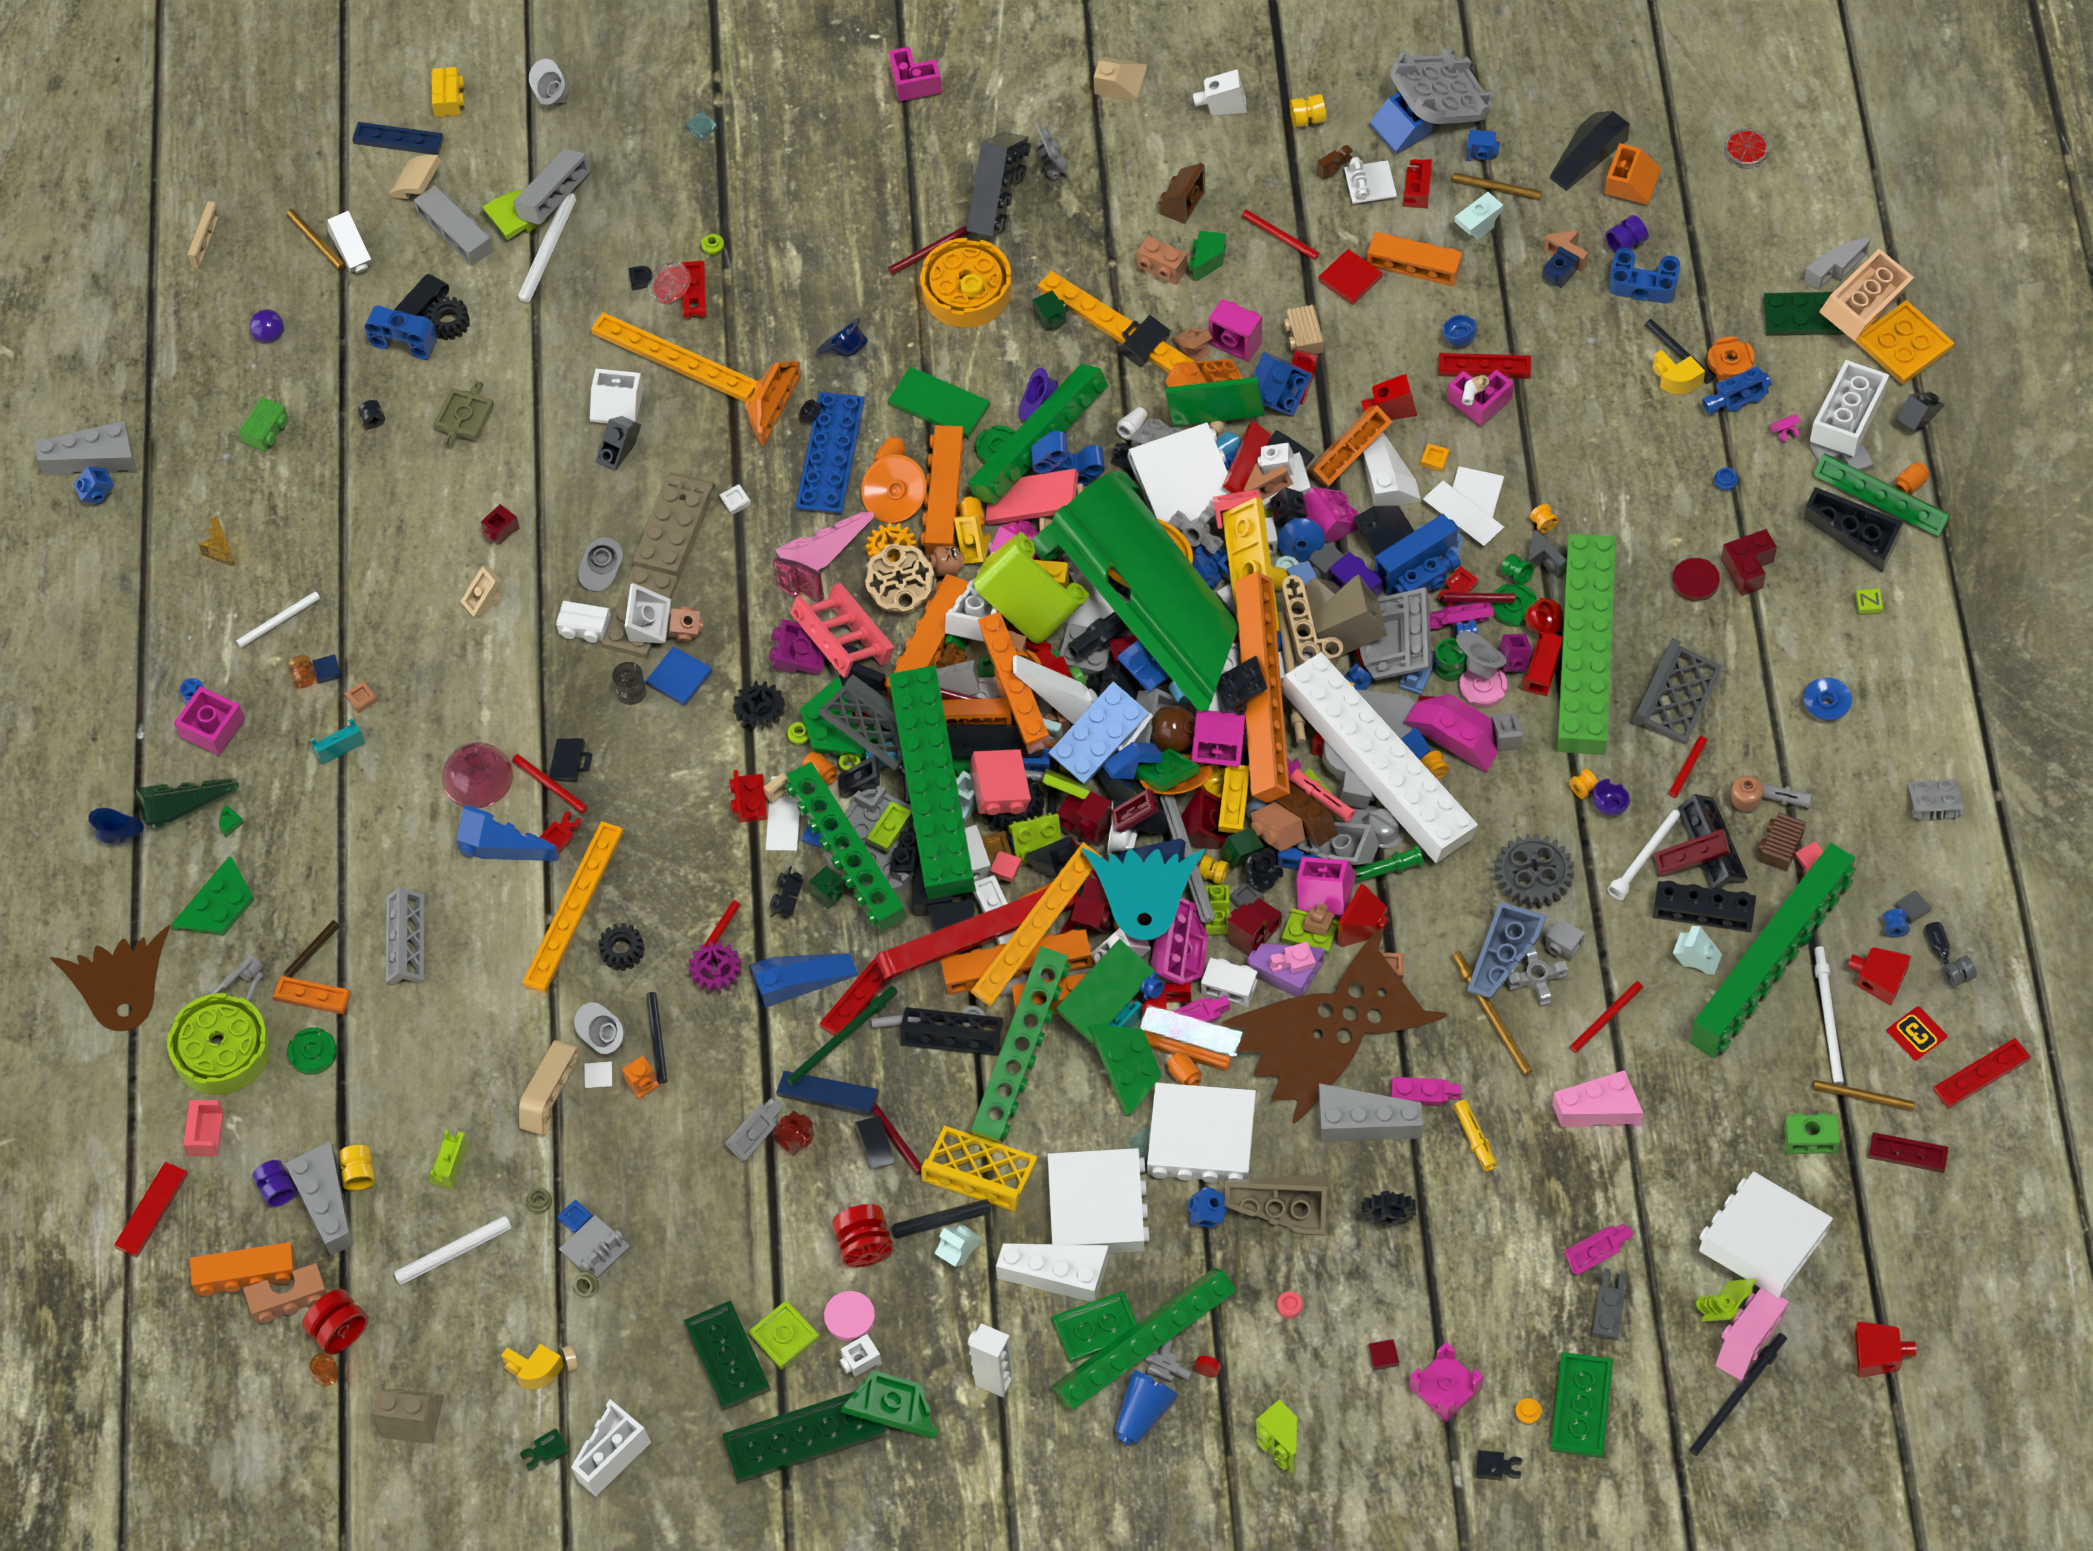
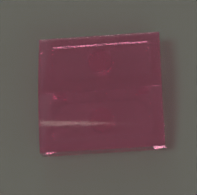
[773,558,824,603]

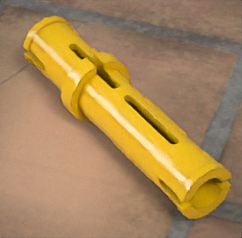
[1453,1100,1498,1172]

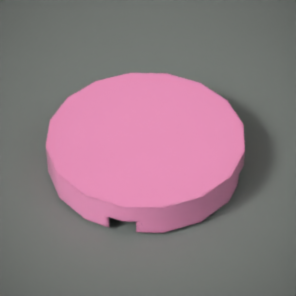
[1460,668,1507,708]
[824,1291,875,1341]

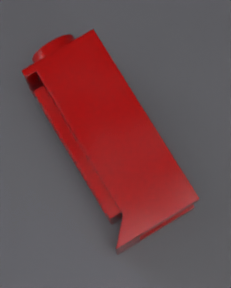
[1521,632,1563,697]

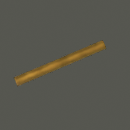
[1452,172,1542,200]
[286,209,345,270]
[1813,1080,1915,1111]

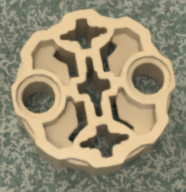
[865,543,935,615]

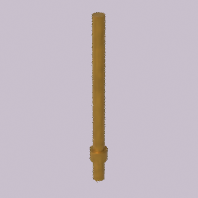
[1452,951,1533,1076]

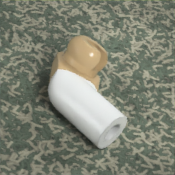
[1462,375,1489,405]

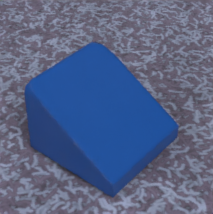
[1401,727,1431,760]

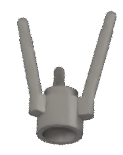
[210,955,263,1002]

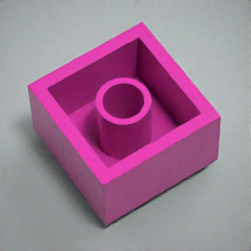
[1208,299,1262,363]
[174,686,245,755]

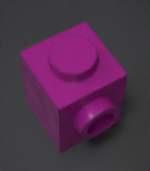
[1498,634,1532,672]

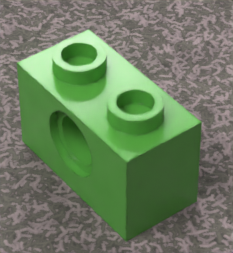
[1784,1113,1840,1154]

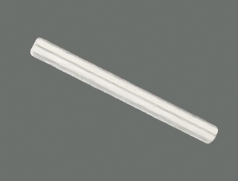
[518,193,576,303]

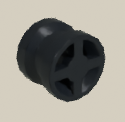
[358,400,386,429]

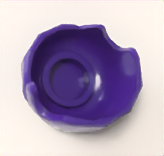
[250,309,284,343]
[1593,779,1630,816]

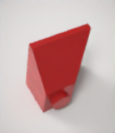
[1338,884,1389,947]

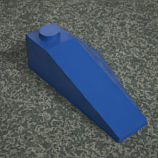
[456,804,559,861]
[749,953,858,1008]

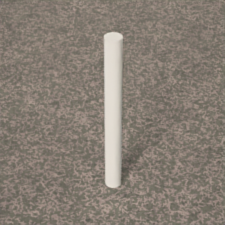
[236,591,320,648]

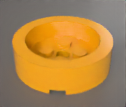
[920,238,1012,328]

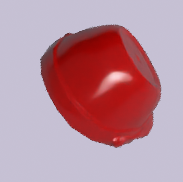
[1524,597,1563,634]

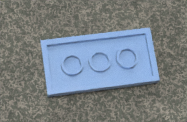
[1048,682,1149,785]

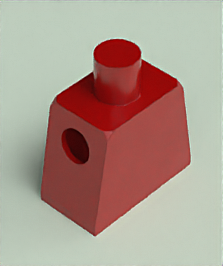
[1361,374,1417,420]
[1847,947,1911,1006]
[1854,1322,1916,1378]

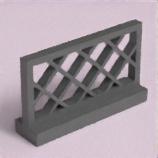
[1631,637,1722,745]
[818,675,903,770]

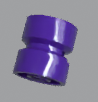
[1605,215,1649,253]
[252,1160,296,1207]

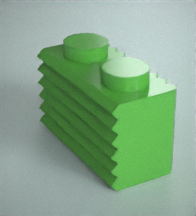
[238,397,288,451]

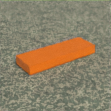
[273,975,351,1015]

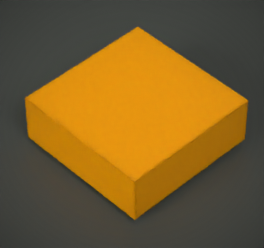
[1420,443,1450,472]

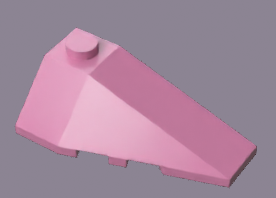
[775,512,875,578]

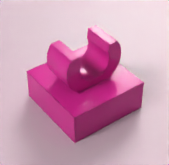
[1769,414,1800,441]

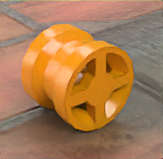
[1530,504,1559,533]
[1420,751,1450,780]
[1569,768,1598,799]

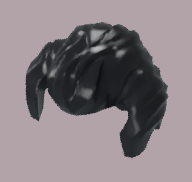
[1244,848,1283,891]

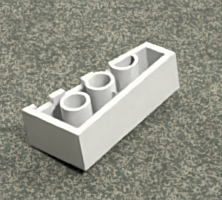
[945,552,999,641]
[996,1244,1109,1302]

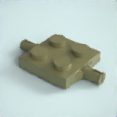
[433,380,494,448]

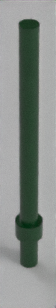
[786,986,898,1086]

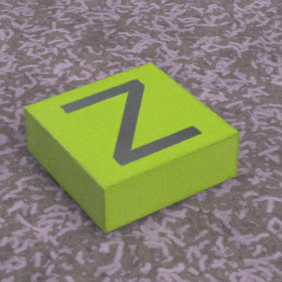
[1855,588,1883,614]

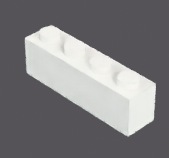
[968,1323,1014,1397]

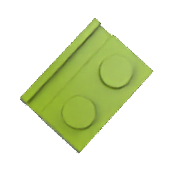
[1282,908,1339,956]

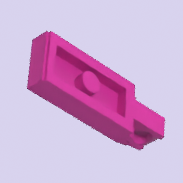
[1429,602,1494,629]
[1161,995,1231,1039]
[1392,1077,1462,1106]
[1564,1223,1633,1275]

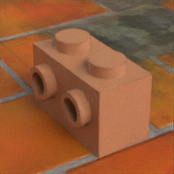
[1137,235,1188,285]
[1251,802,1305,851]

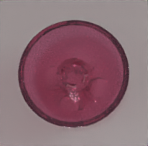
[442,742,513,808]

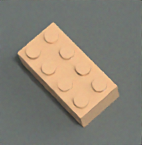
[1819,249,1914,341]

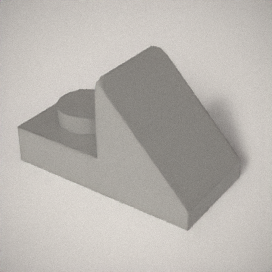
[1492,713,1523,751]

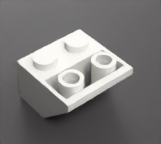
[590,369,644,424]

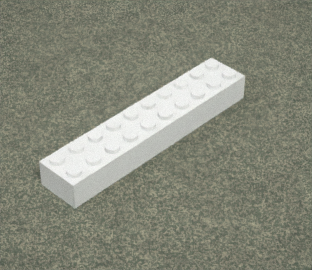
[1281,652,1478,863]

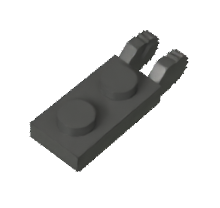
[1593,1268,1626,1340]

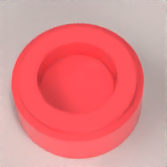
[1277,1291,1303,1319]

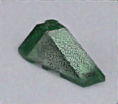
[135,778,239,828]

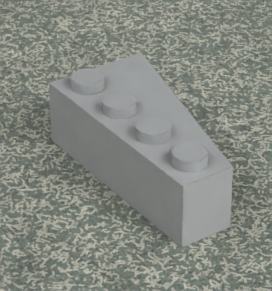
[34,421,137,475]
[1319,1083,1423,1142]
[285,1141,353,1256]

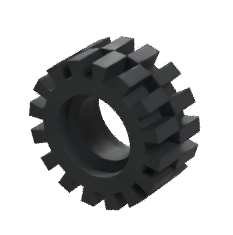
[427,297,470,340]
[598,923,645,971]

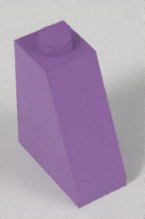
[1247,943,1325,997]

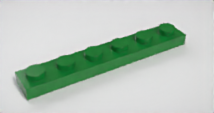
[1813,453,1951,536]

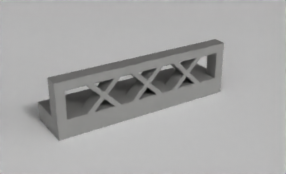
[385,887,424,985]

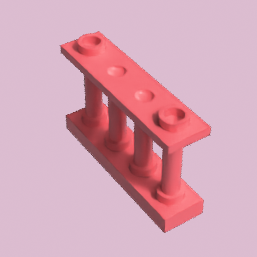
[790,583,894,678]

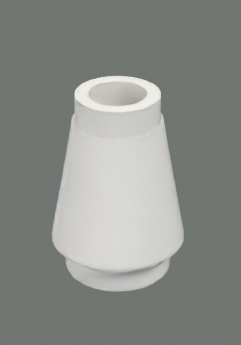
[1117,407,1147,440]

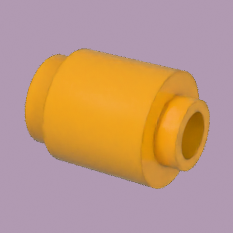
[958,497,986,530]

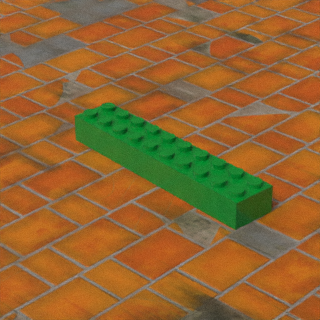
[888,665,976,900]
[1690,842,1856,1059]

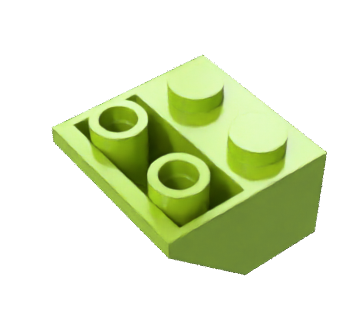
[1256,1399,1297,1474]

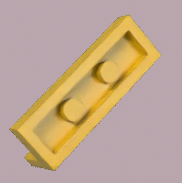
[1218,765,1250,833]

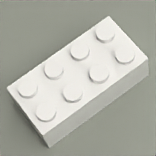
[1810,360,1890,457]

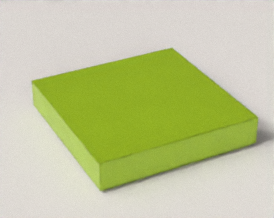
[1043,769,1091,799]
[748,1300,820,1370]

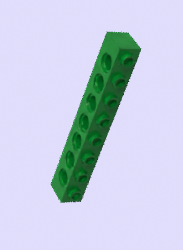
[785,762,906,932]
[971,946,1071,1144]

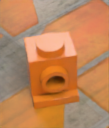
[622,1055,659,1099]

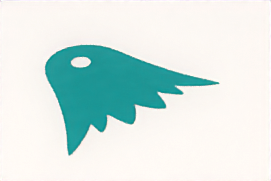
[1081,848,1205,940]

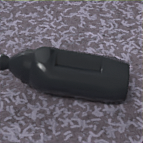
[1925,922,1950,964]

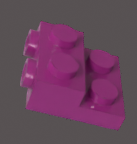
[768,619,824,675]

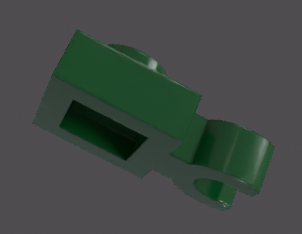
[520,1428,569,1471]

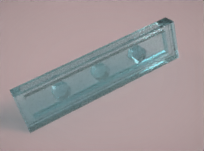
[1140,1004,1243,1057]

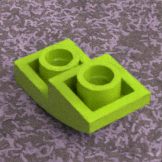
[1204,885,1230,935]

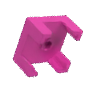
[1409,1342,1484,1422]

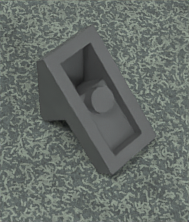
[1529,530,1567,578]

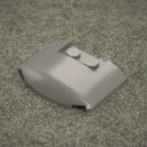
[1360,587,1433,680]

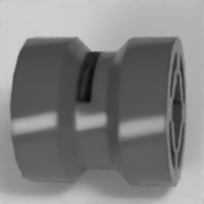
[1942,955,1977,988]

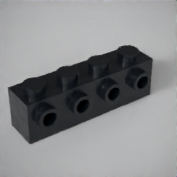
[1653,880,1756,933]

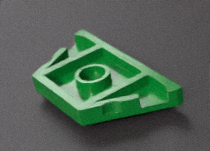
[800,677,866,758]
[171,856,254,936]
[1088,1024,1162,1116]
[841,1370,938,1439]

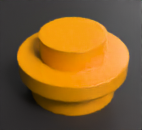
[1516,1398,1542,1424]

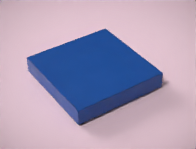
[646,646,712,706]

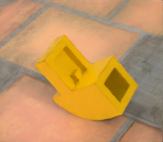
[1653,349,1705,395]
[501,1344,564,1389]

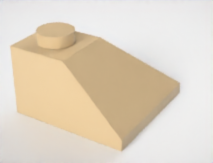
[1094,57,1148,101]

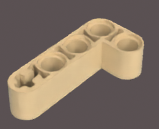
[1280,575,1343,666]
[519,1040,580,1136]

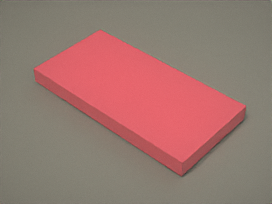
[985,469,1078,525]

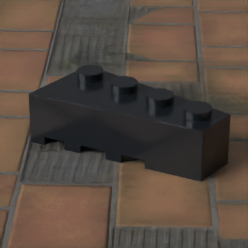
[1804,487,1903,573]

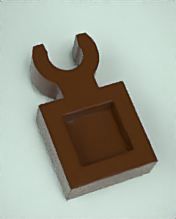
[1317,145,1353,180]

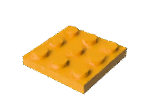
[1855,300,1955,385]

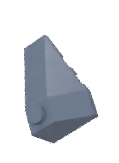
[1467,902,1547,999]

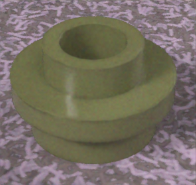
[526,1188,552,1213]
[574,1271,599,1297]

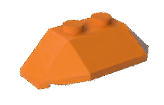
[745,361,801,446]

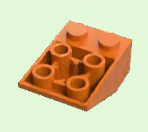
[1165,359,1242,387]

